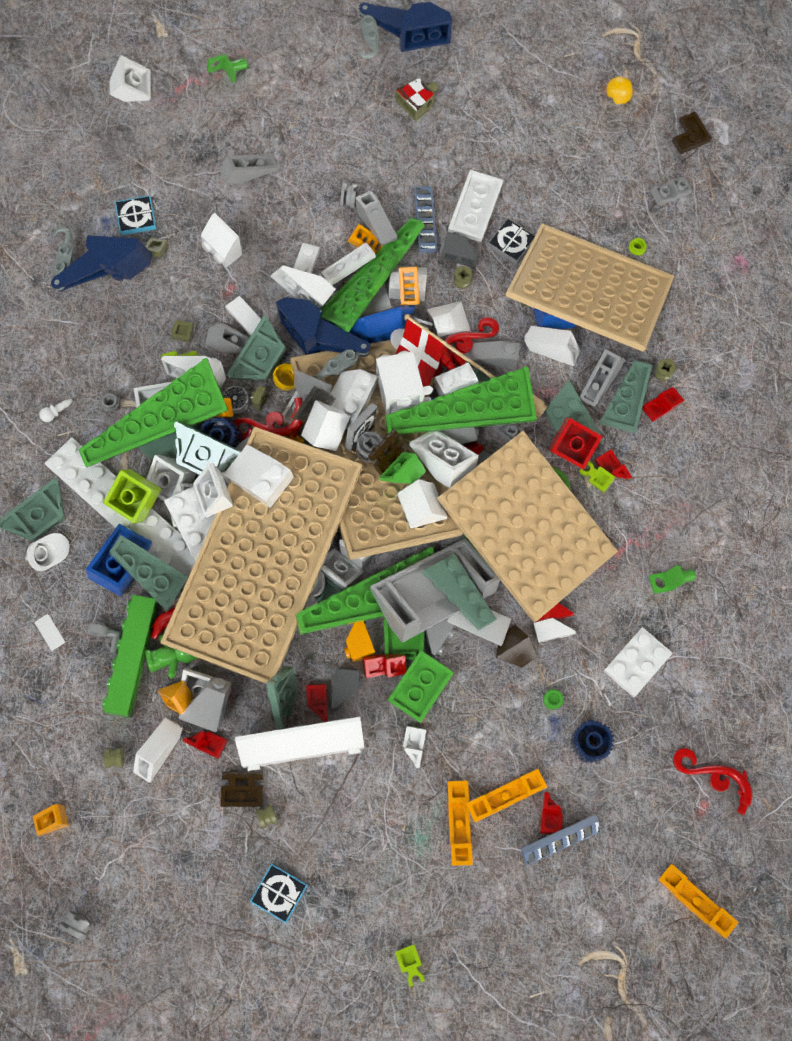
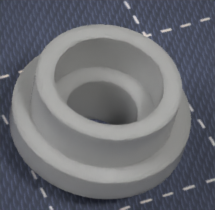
[101,393,120,412]

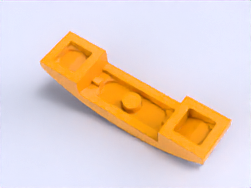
[466,769,547,823]
[447,781,473,866]
[658,864,739,939]

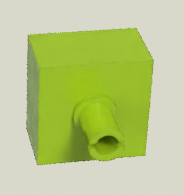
[103,469,162,524]

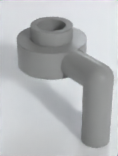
[87,621,121,655]

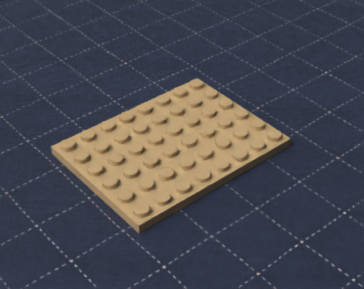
[506,224,674,352]
[436,431,618,622]

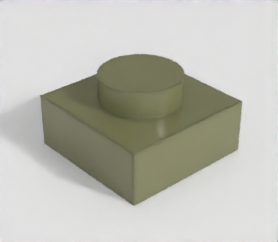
[145,237,168,258]
[171,320,194,343]
[250,386,267,411]

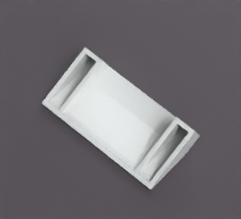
[235,717,364,771]

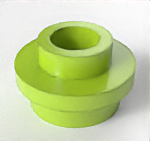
[629,238,647,256]

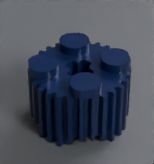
[200,417,242,448]
[570,720,614,763]

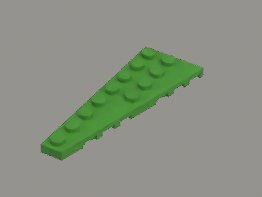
[321,218,425,332]
[79,358,229,468]
[385,366,537,435]
[295,547,435,635]

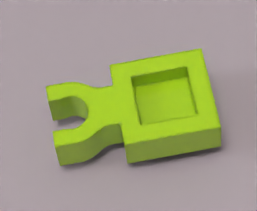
[579,461,615,493]
[395,944,425,987]

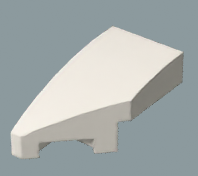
[534,618,576,643]
[403,726,426,768]

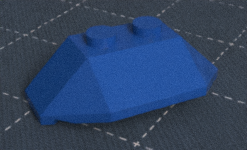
[348,305,415,343]

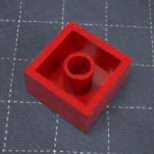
[548,417,603,470]

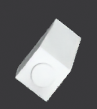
[525,326,580,366]
[133,718,182,783]

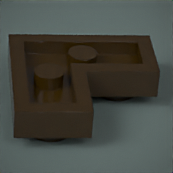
[672,111,712,155]

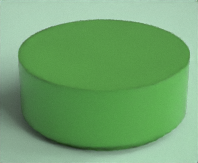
[543,689,564,710]

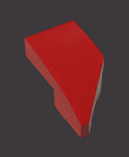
[594,449,632,479]
[536,603,575,622]
[306,684,328,722]
[182,731,228,759]
[540,792,563,835]

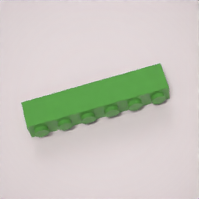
[102,595,159,719]

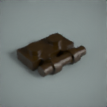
[368,430,410,476]
[220,770,263,807]

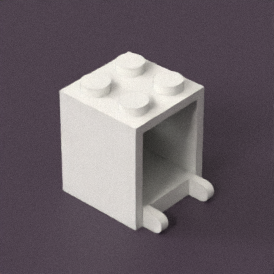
[376,351,433,415]

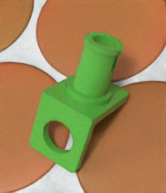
[207,54,248,83]
[648,565,696,594]

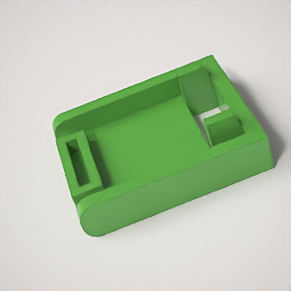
[384,617,424,660]

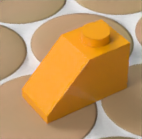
[344,621,375,663]

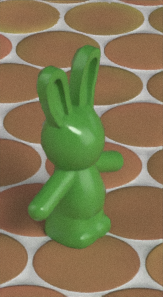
[145,635,200,679]

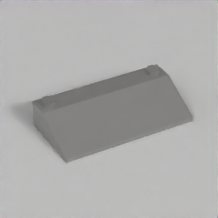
[370,538,500,643]

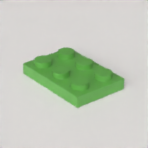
[388,651,454,723]

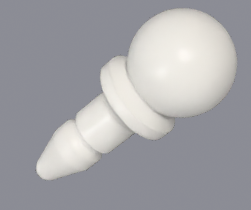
[39,399,73,422]

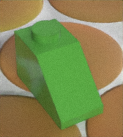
[379,452,426,484]

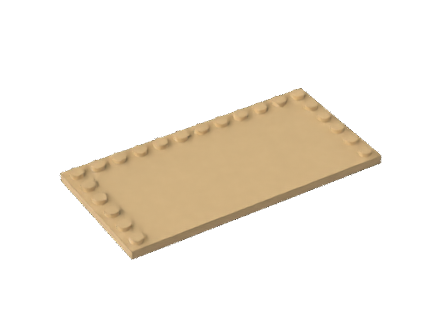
[290,340,463,560]
[160,427,363,684]

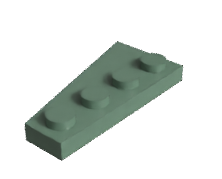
[599,360,652,433]
[109,535,188,611]
[421,554,497,630]

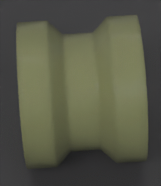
[454,266,472,289]
[654,358,676,381]
[104,747,124,768]
[255,804,278,829]

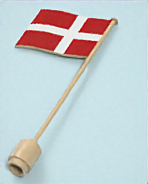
[395,314,547,419]

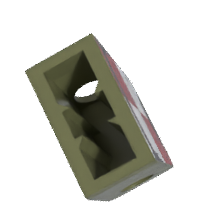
[395,79,438,122]

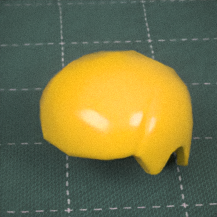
[606,76,633,104]
[273,363,295,391]

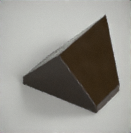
[496,625,537,668]

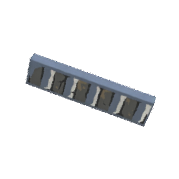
[414,187,437,253]
[521,815,601,866]

